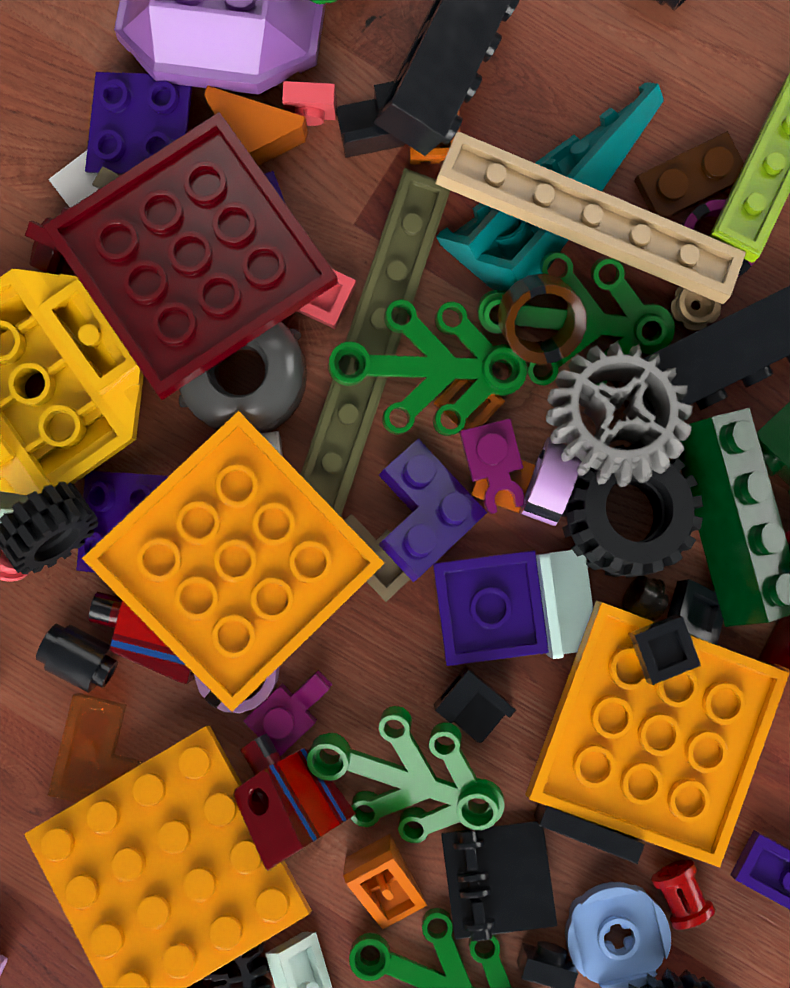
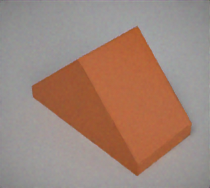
[204,86,308,166]
[343,834,427,930]

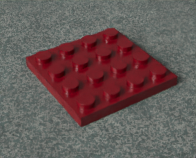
[43,112,338,400]

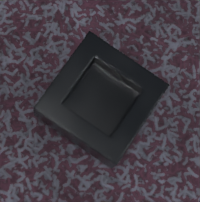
[667,579,724,645]
[629,614,701,685]
[517,941,578,988]

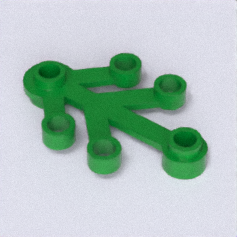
[477,251,675,386]
[328,299,527,436]
[307,706,505,843]
[349,908,512,988]

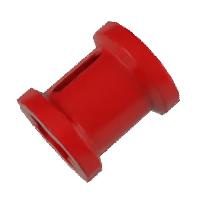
[651,860,716,930]

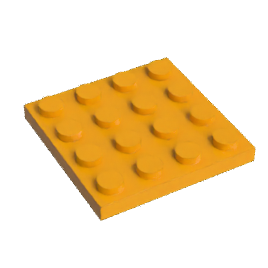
[82,411,385,712]
[525,600,790,867]
[24,726,312,988]

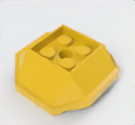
[0,269,144,496]

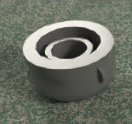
[178,322,307,434]

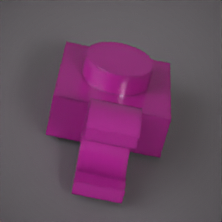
[244,670,332,756]

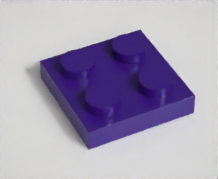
[433,550,549,666]

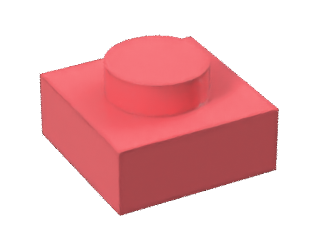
[282,81,337,126]
[297,269,357,329]

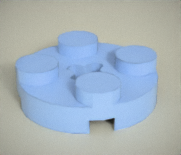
[565,882,671,988]

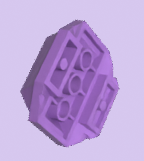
[114,0,326,95]

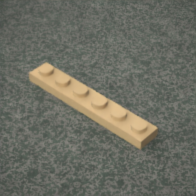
[436,131,746,304]

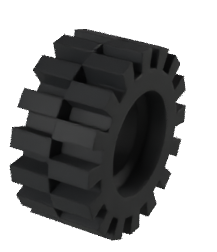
[0,482,99,574]

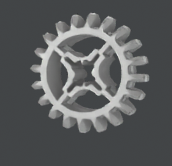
[546,342,693,487]

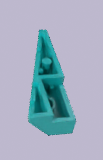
[436,82,664,292]

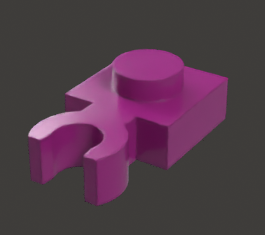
[459,418,524,514]

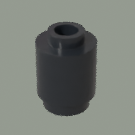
[36,623,118,693]

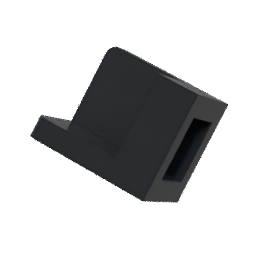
[336,81,404,158]
[434,666,516,743]

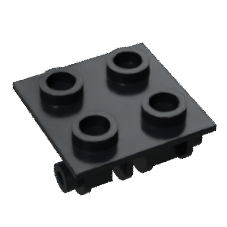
[441,821,558,941]

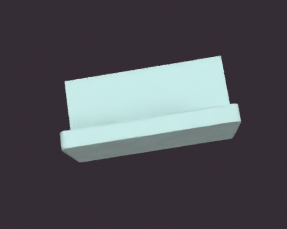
[536,550,593,659]

